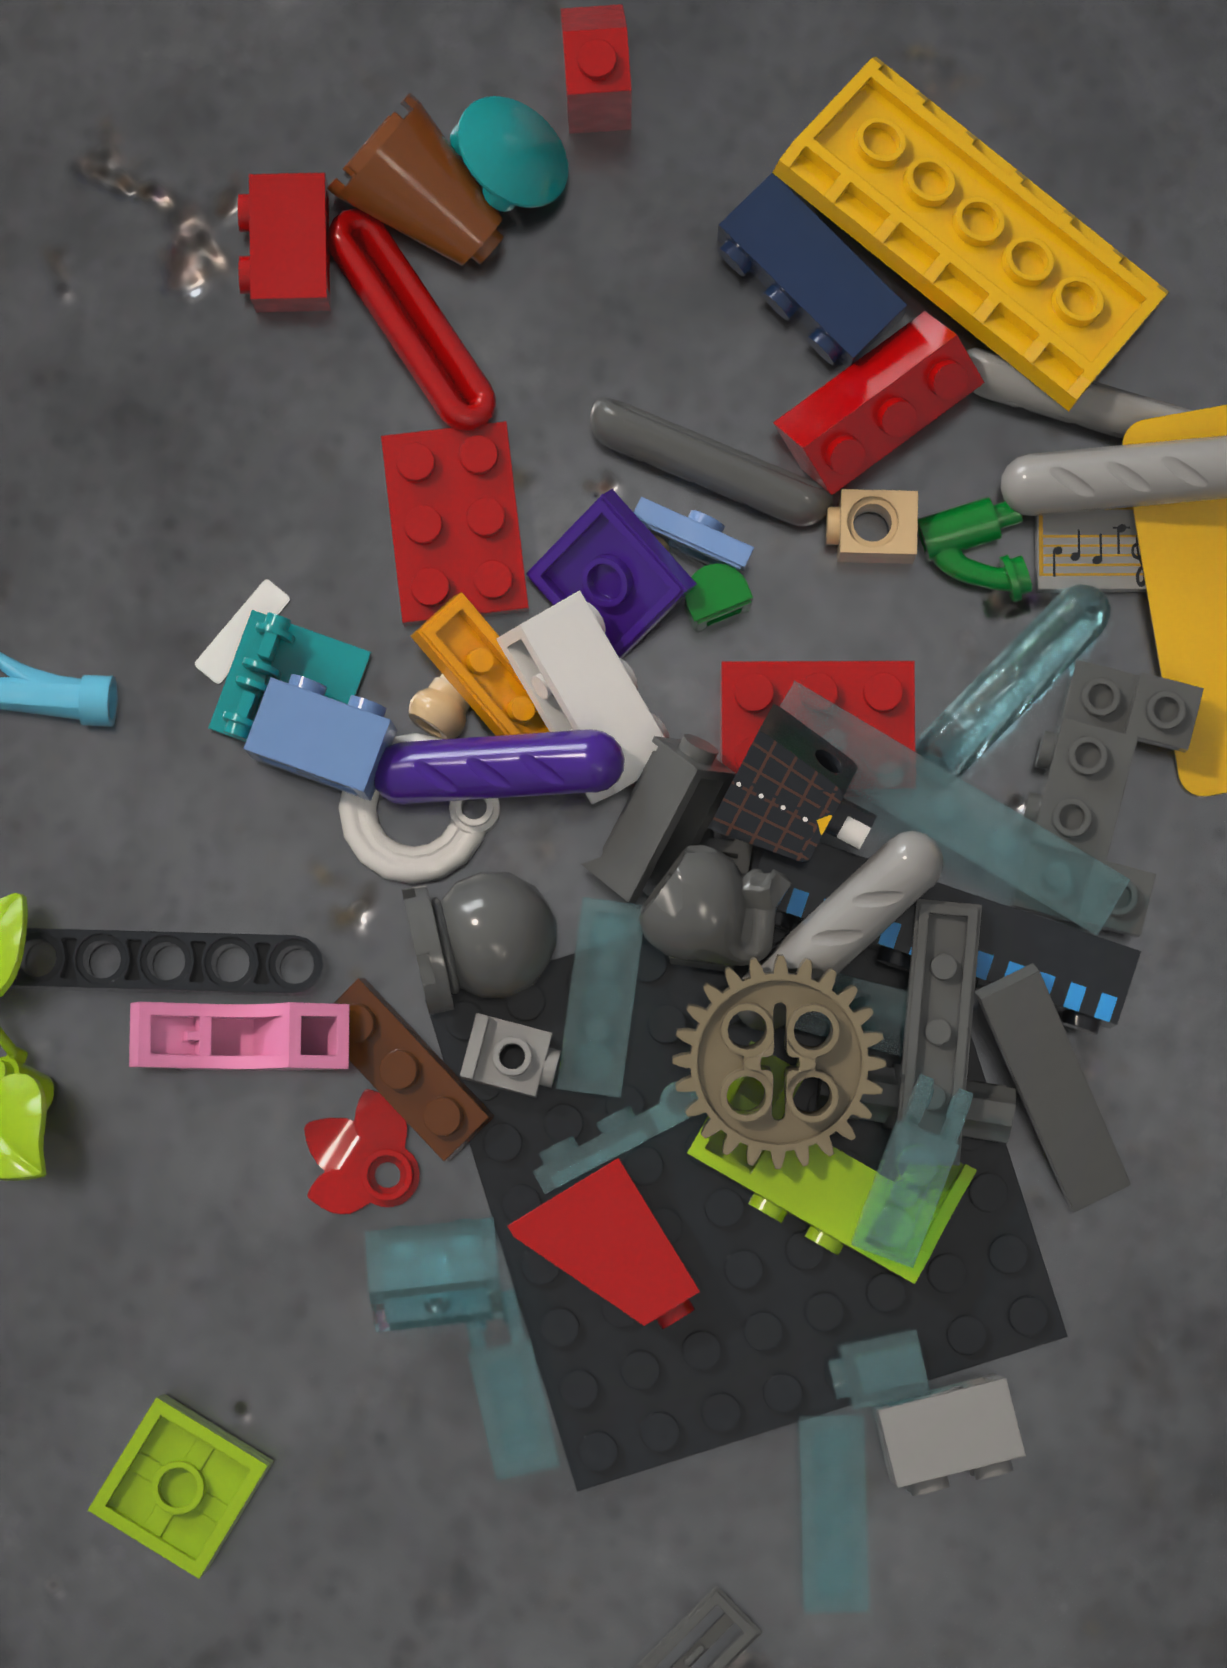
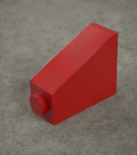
[560,4,632,134]
[507,1158,700,1330]

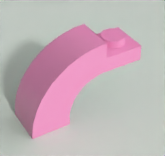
[129,1002,349,1071]

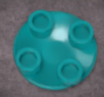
[450,96,569,212]

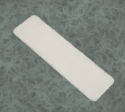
[195,579,290,684]

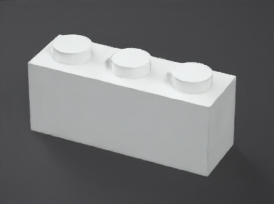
[496,590,669,804]

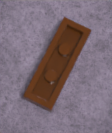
[333,978,494,1162]

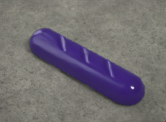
[374,729,625,805]

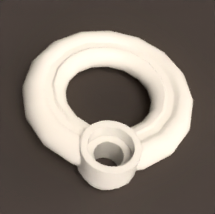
[338,733,501,885]

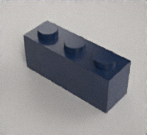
[717,173,907,368]

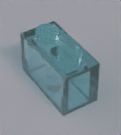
[365,1217,505,1333]

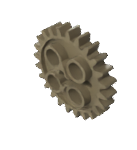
[672,954,886,1169]

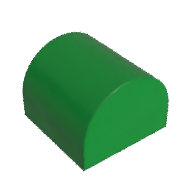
[685,563,753,632]

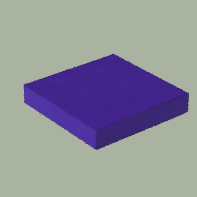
[526,489,697,659]

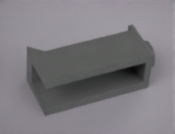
[581,734,736,903]

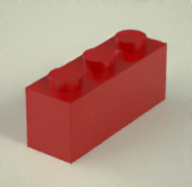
[773,311,985,495]

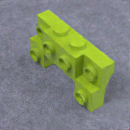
[687,1041,977,1284]

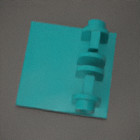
[208,610,371,742]

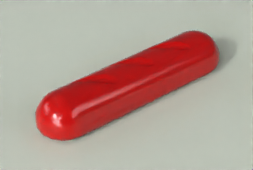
[328,208,496,431]

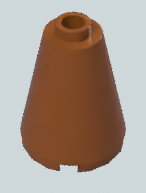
[327,93,504,266]

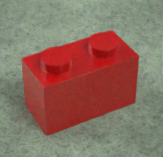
[238,172,331,312]

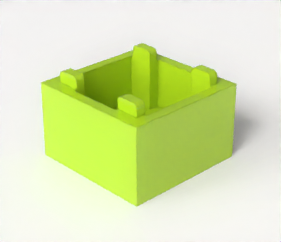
[87,1394,274,1579]

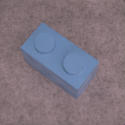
[244,674,398,801]

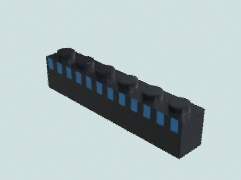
[758,842,1141,1035]

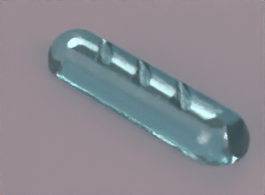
[915,584,1111,786]

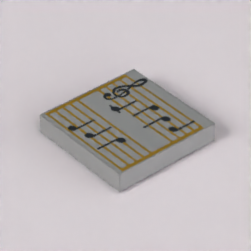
[1035,507,1147,593]

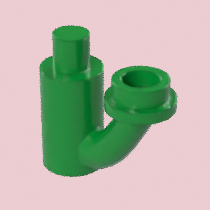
[917,497,1032,602]

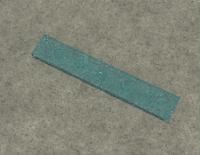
[779,681,1130,936]

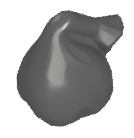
[638,845,792,966]

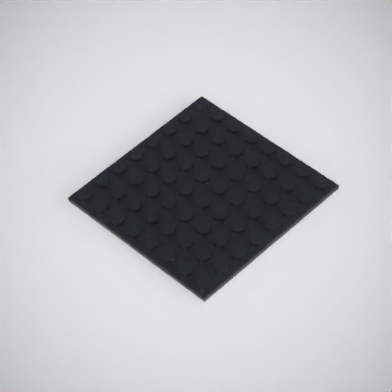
[425,922,1068,1492]

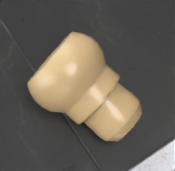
[409,674,470,739]

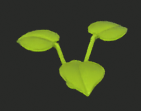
[0,893,54,1181]

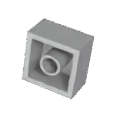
[871,1374,1026,1496]

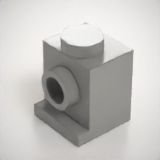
[460,1013,561,1098]

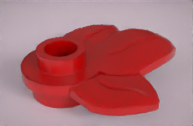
[304,1089,420,1214]

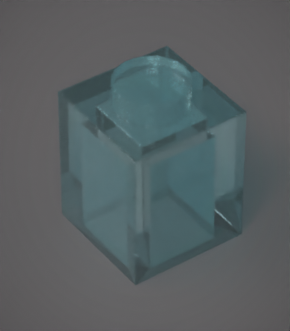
[828,1328,931,1411]

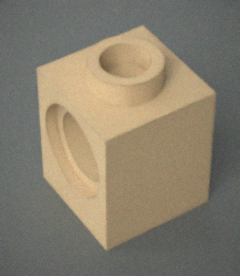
[826,489,918,564]

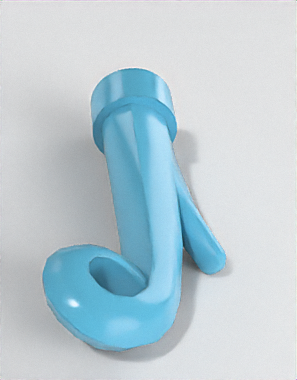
[0,652,118,727]

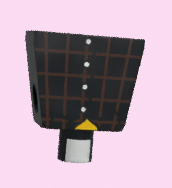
[708,704,877,862]

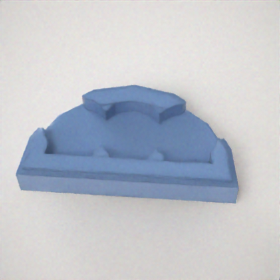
[634,496,754,572]

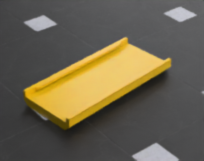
[772,57,1169,412]

